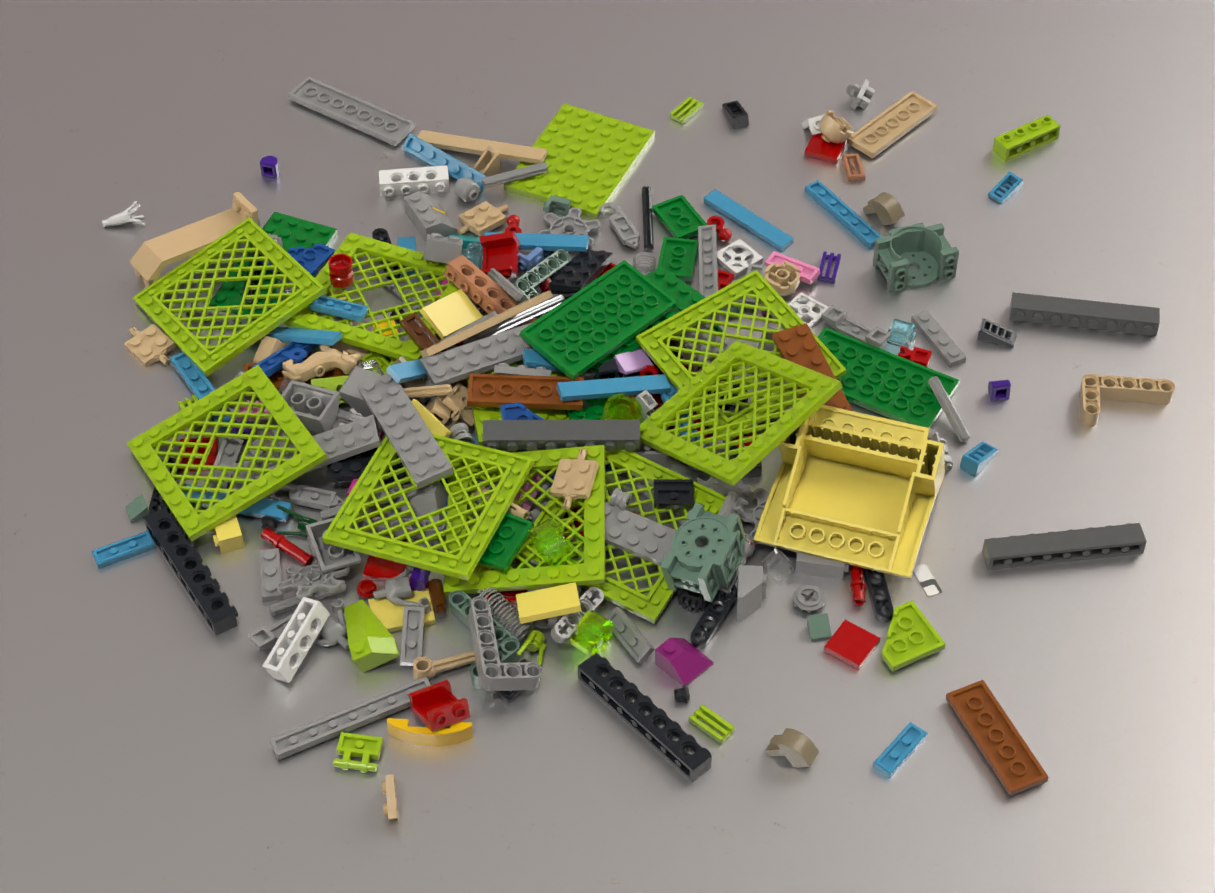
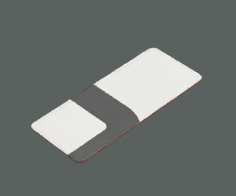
[913,564,942,597]

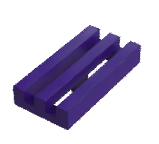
[817,251,841,283]

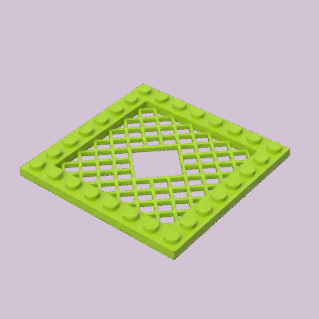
[132,217,327,377]
[284,232,460,361]
[636,270,846,443]
[640,340,843,486]
[126,365,328,542]
[322,434,534,581]
[443,445,605,596]
[519,450,726,624]

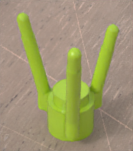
[517,630,546,666]

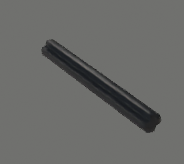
[642,186,654,250]

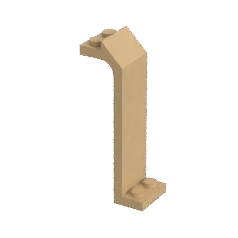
[129,192,258,287]

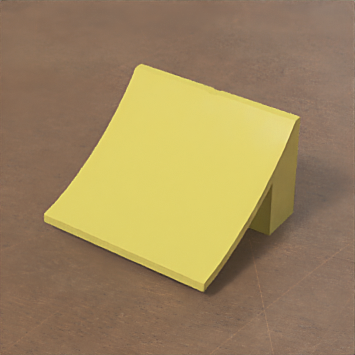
[754,405,945,579]

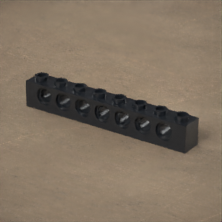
[143,507,238,636]
[578,652,712,783]

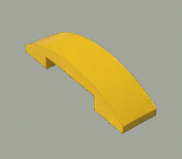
[387,718,473,747]

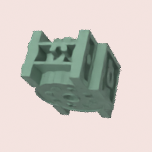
[873,223,959,293]
[660,503,746,602]

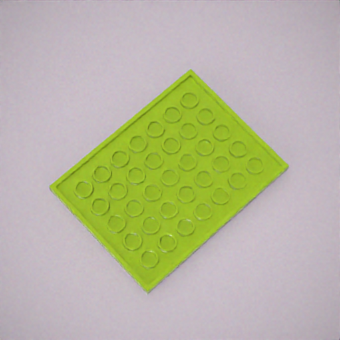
[504,103,655,219]

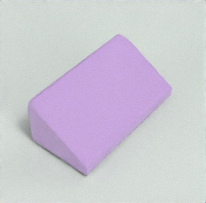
[614,349,654,375]

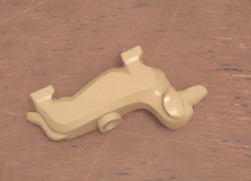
[282,345,362,383]

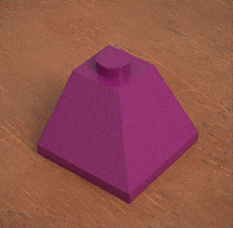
[655,638,714,687]

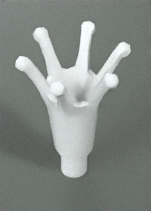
[102,201,145,227]

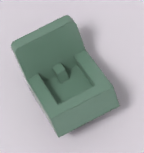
[543,195,571,216]

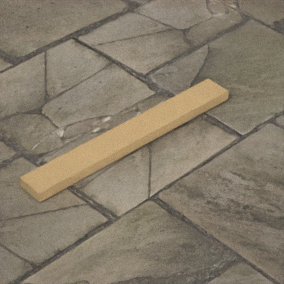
[418,130,548,164]
[420,291,553,358]

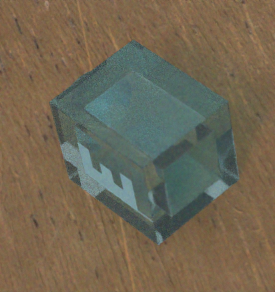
[887,318,917,348]

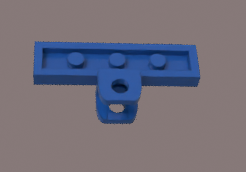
[252,342,320,377]

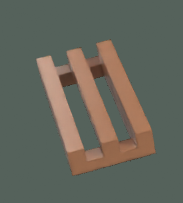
[841,154,865,182]

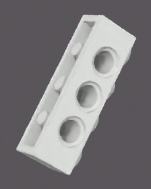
[379,165,450,197]
[262,597,330,683]

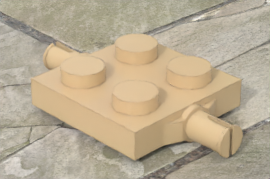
[457,201,509,237]
[124,324,176,368]
[442,381,474,426]
[550,448,599,510]

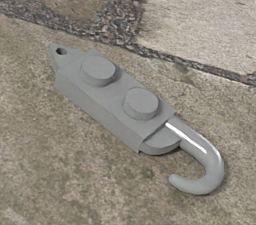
[600,202,640,249]
[270,484,344,510]

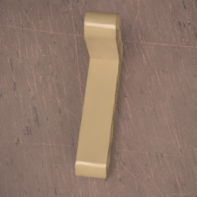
[1079,374,1175,427]

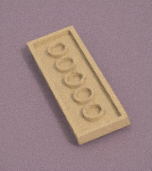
[847,91,938,159]

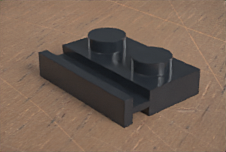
[654,479,694,508]

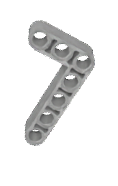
[468,596,543,691]

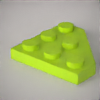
[881,600,946,672]

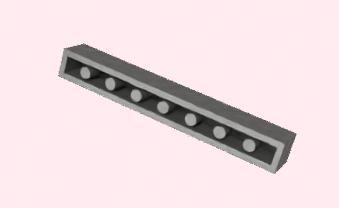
[1009,292,1160,336]
[483,420,640,452]
[982,523,1147,570]

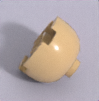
[820,110,854,143]
[764,261,800,297]

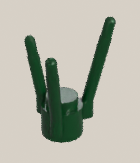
[276,505,317,538]

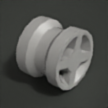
[609,488,632,511]

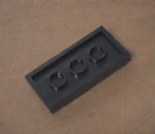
[549,249,614,293]
[326,448,406,481]

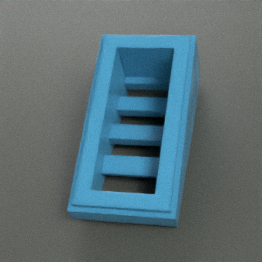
[988,171,1023,204]
[960,441,998,476]

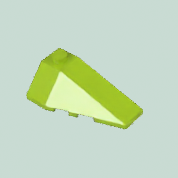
[344,599,400,673]

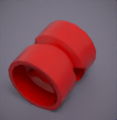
[329,254,353,288]

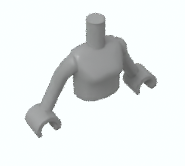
[373,565,431,614]
[313,598,349,650]

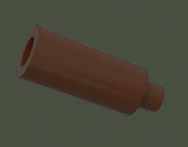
[428,579,448,617]

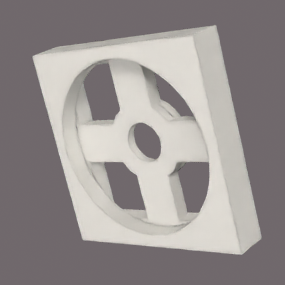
[717,239,763,278]
[788,292,829,330]

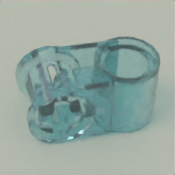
[464,242,483,270]

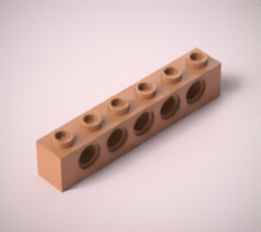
[444,255,538,330]

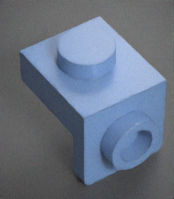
[518,247,544,272]

